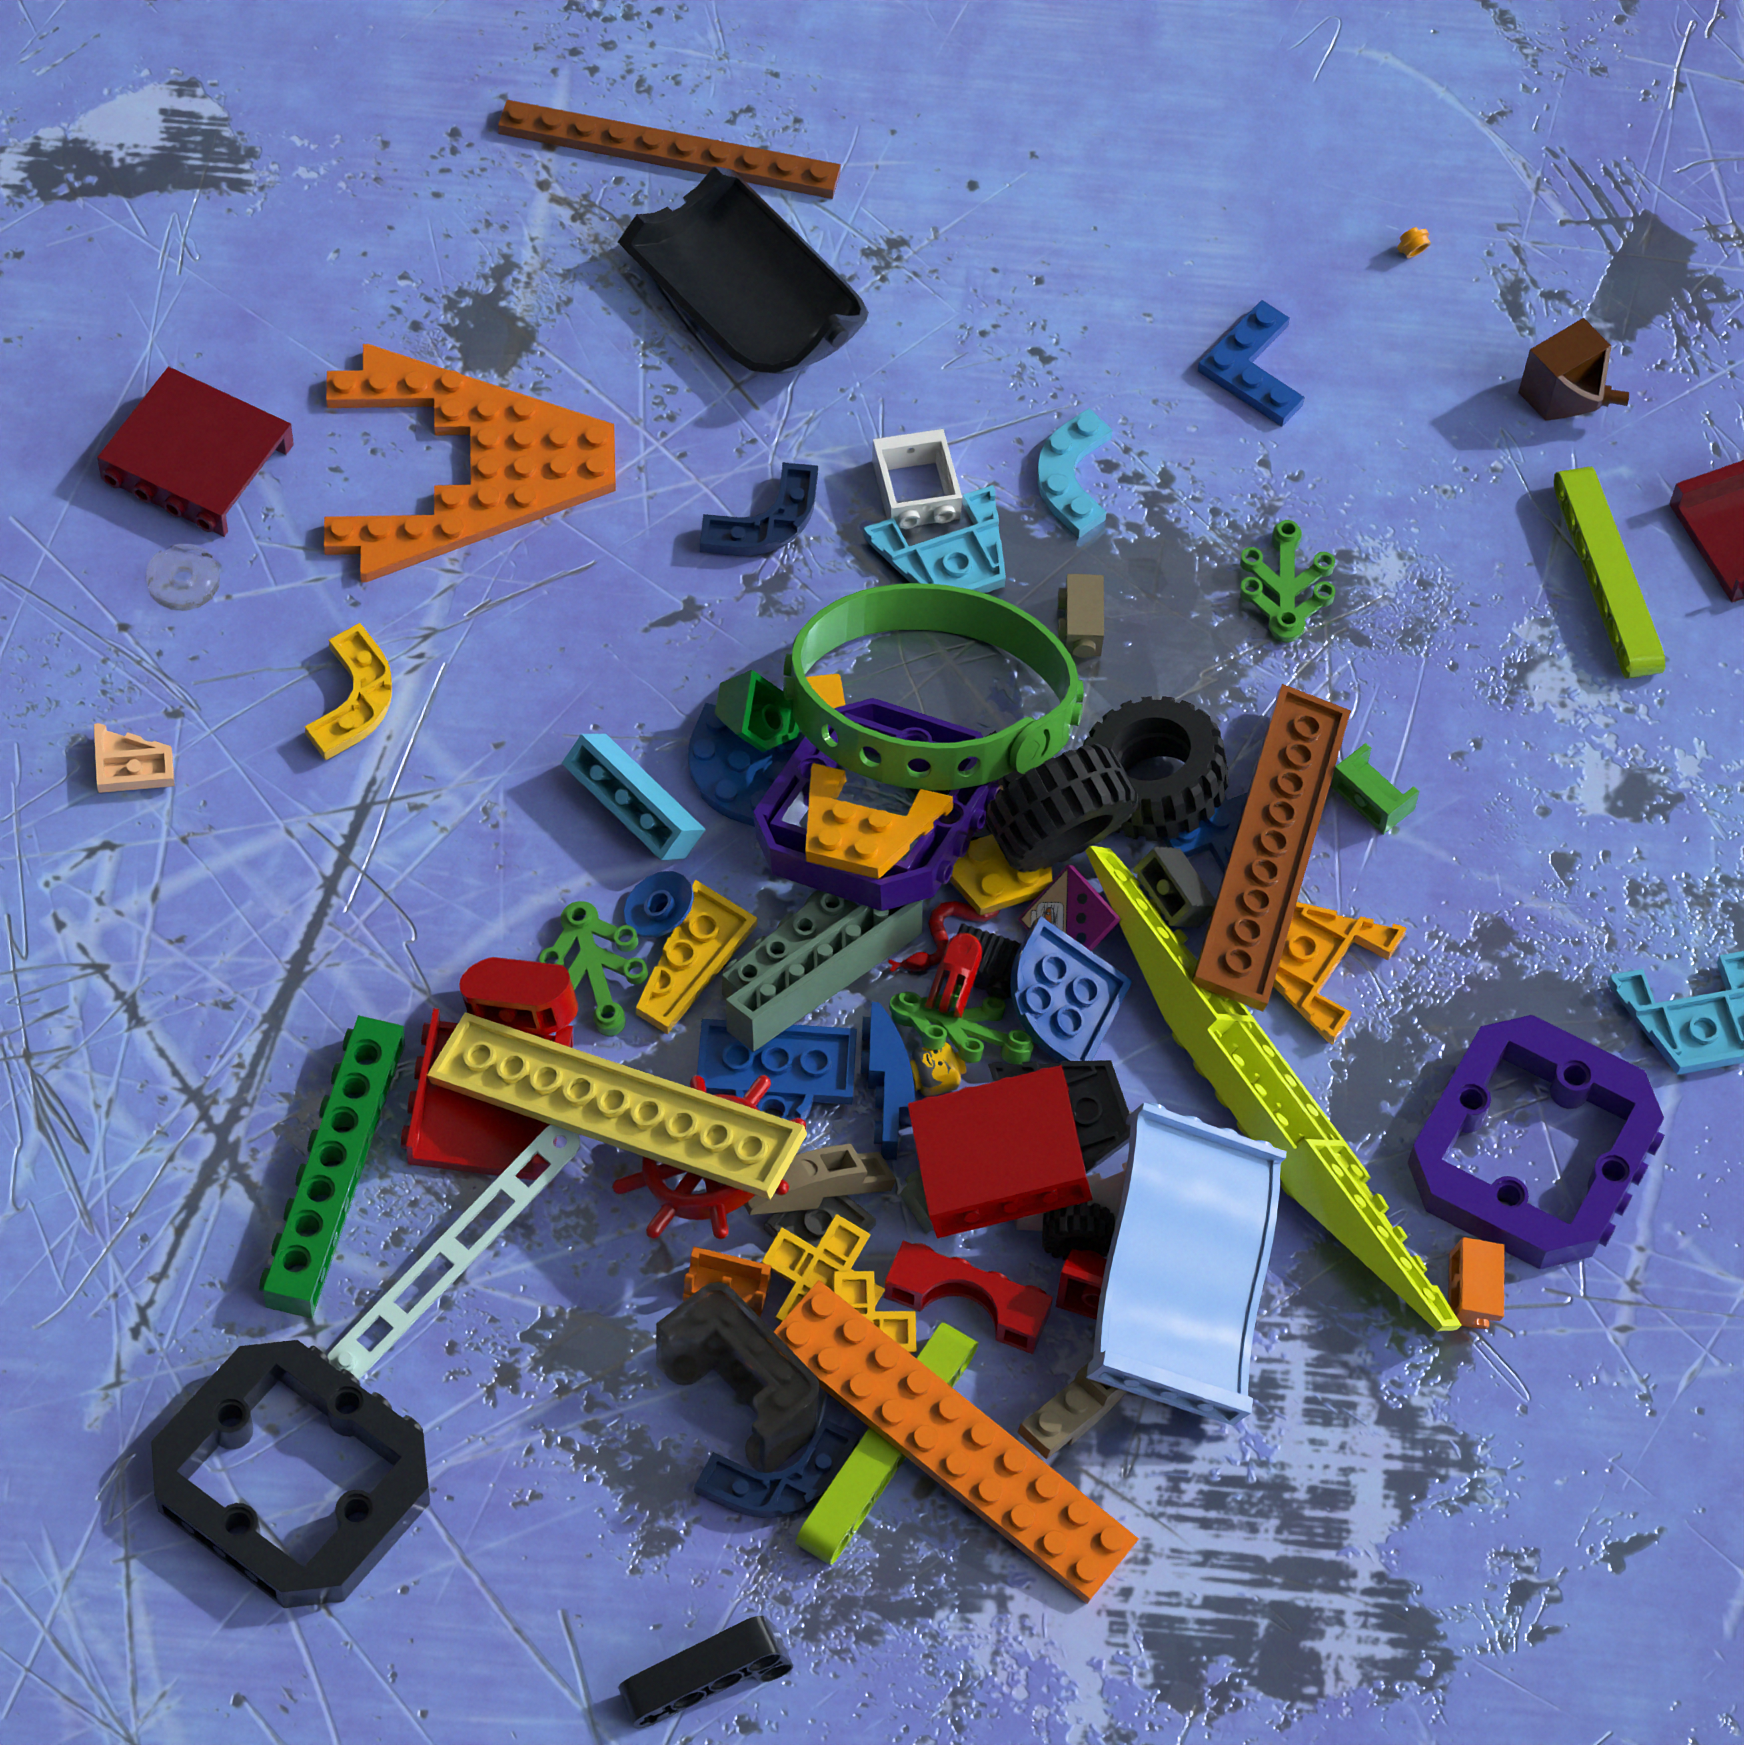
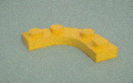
[304,623,392,761]

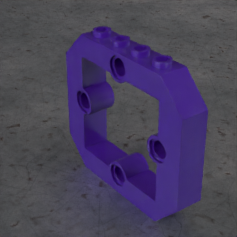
[753,698,1003,911]
[1408,1015,1665,1269]

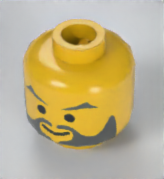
[909,1042,966,1097]

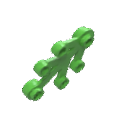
[1240,520,1336,643]
[539,901,648,1036]
[889,984,1034,1064]

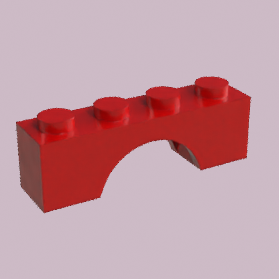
[883,1240,1053,1354]

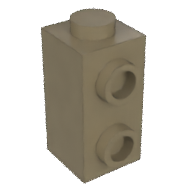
[1058,574,1104,658]

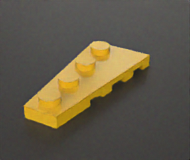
[636,879,758,1034]

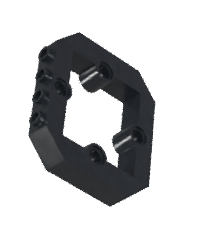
[151,1340,430,1608]

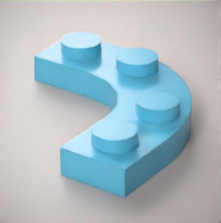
[1037,408,1113,539]

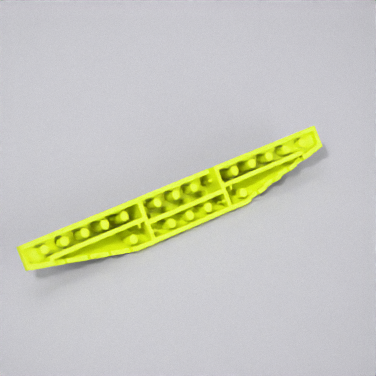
[1085,846,1461,1331]

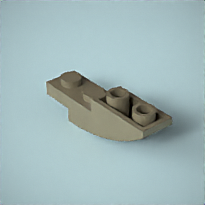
[744,1144,896,1215]
[1017,1360,1128,1459]

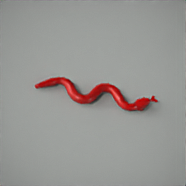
[888,901,1001,972]

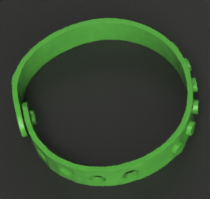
[783,583,1084,790]

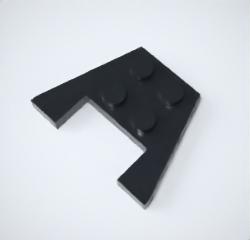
[988,1060,1131,1174]

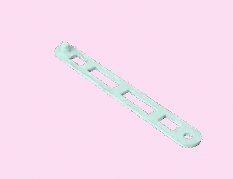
[327,1125,580,1380]

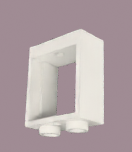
[872,429,962,529]

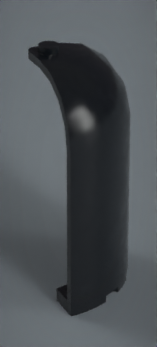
[617,166,869,374]

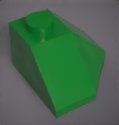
[715,670,800,752]

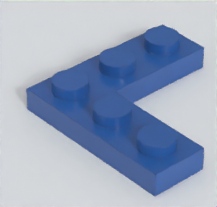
[1198,300,1305,427]

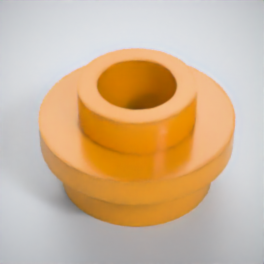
[1397,227,1431,258]

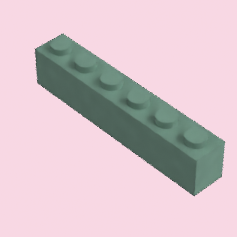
[726,900,922,1052]

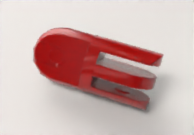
[924,933,982,1019]

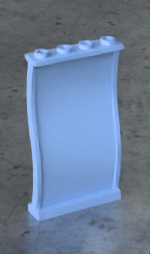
[1086,1103,1287,1426]

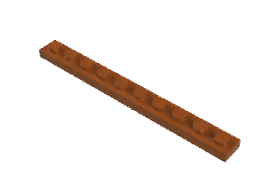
[498,100,841,199]

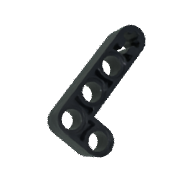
[618,1616,793,1728]

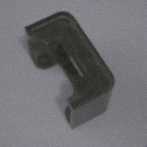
[656,1282,819,1473]

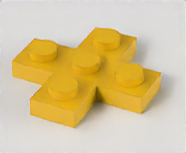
[761,1214,885,1323]
[832,1271,917,1354]

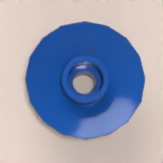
[623,871,694,938]

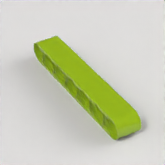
[1554,466,1665,679]
[795,1322,979,1565]

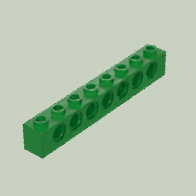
[259,1015,405,1319]

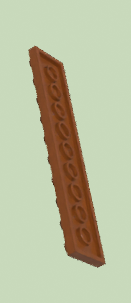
[1192,684,1351,1012]

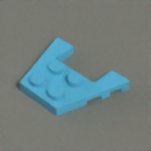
[863,485,1006,593]
[1608,951,1744,1075]

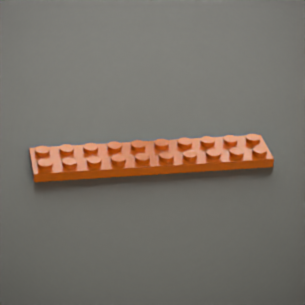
[766,1280,1139,1604]

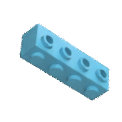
[562,734,706,860]

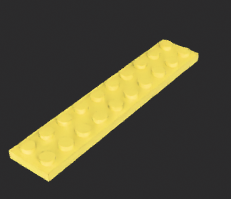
[427,1012,807,1200]

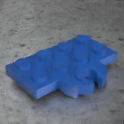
[697,1018,857,1121]

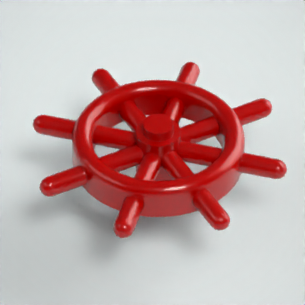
[612,1075,806,1239]

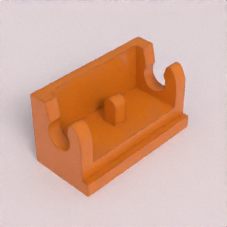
[1448,1237,1504,1329]
[683,1246,771,1320]

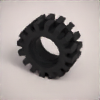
[1042,1202,1115,1261]

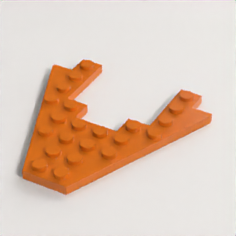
[324,344,616,582]

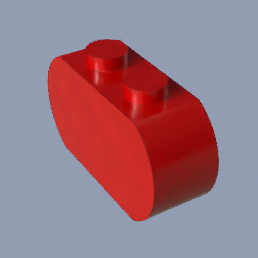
[459,957,578,1035]

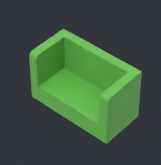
[1330,743,1420,835]

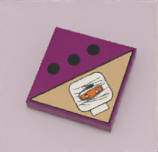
[1018,865,1121,951]

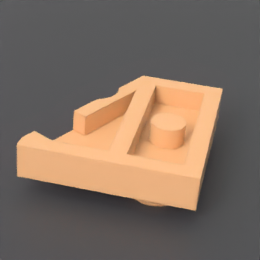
[94,723,175,793]

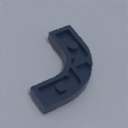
[700,462,818,556]
[694,1419,860,1518]

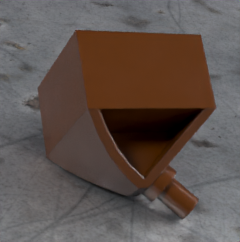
[1518,318,1629,421]

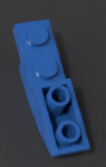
[860,1002,915,1160]

